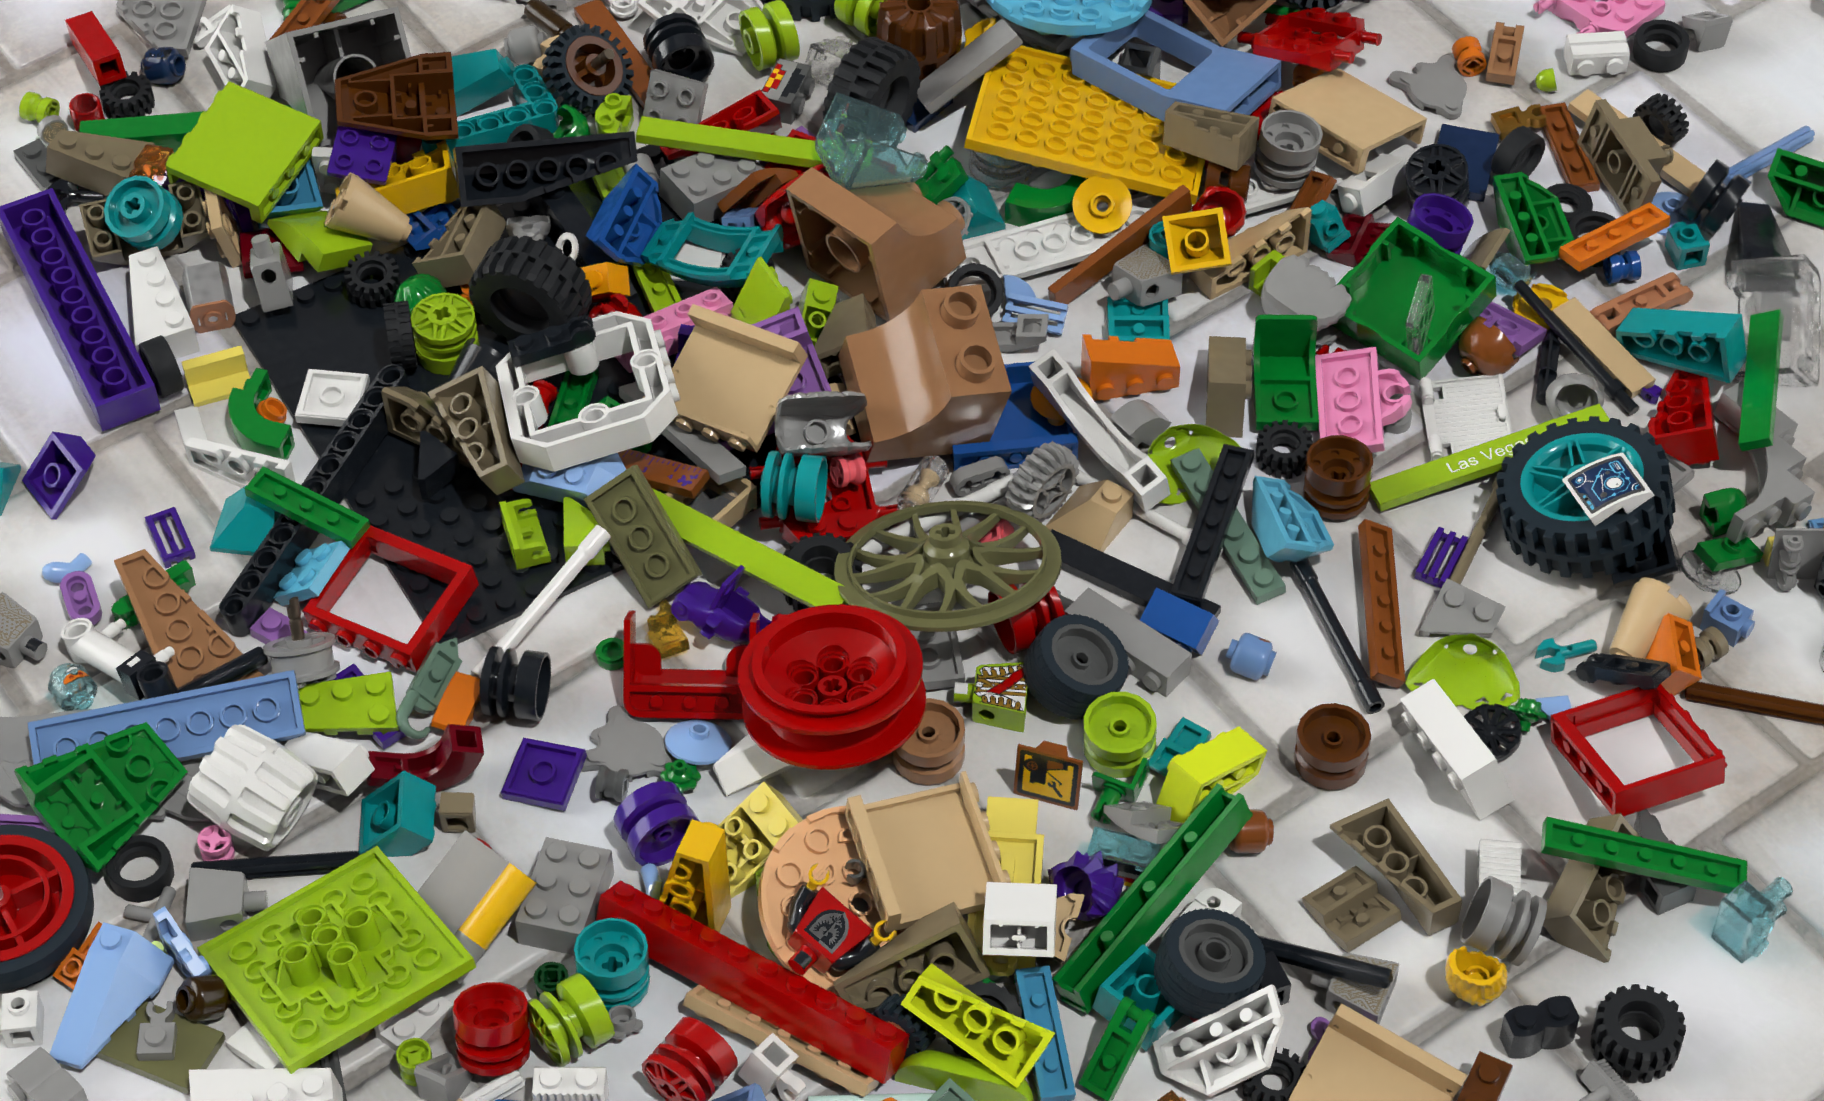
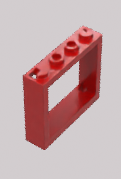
[302,525,479,672]
[1551,683,1727,817]

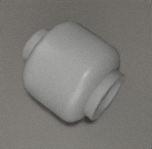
[504,25,547,65]

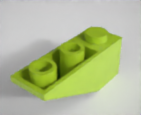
[799,278,839,346]

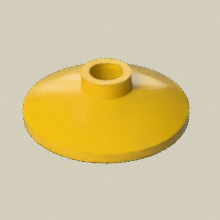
[1072,176,1132,234]

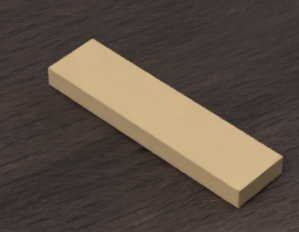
[1552,297,1656,398]

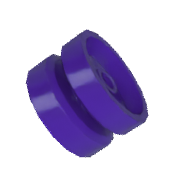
[613,781,699,866]

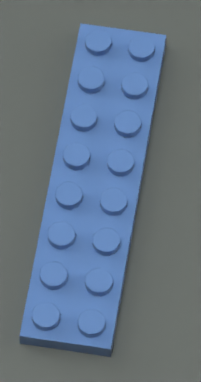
[27,670,306,765]

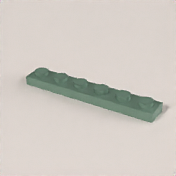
[1170,448,1286,605]

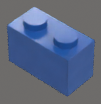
[1140,587,1219,656]

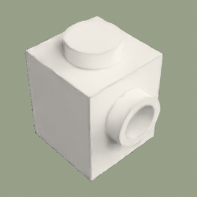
[0,990,44,1048]

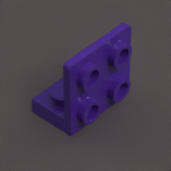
[327,126,397,185]

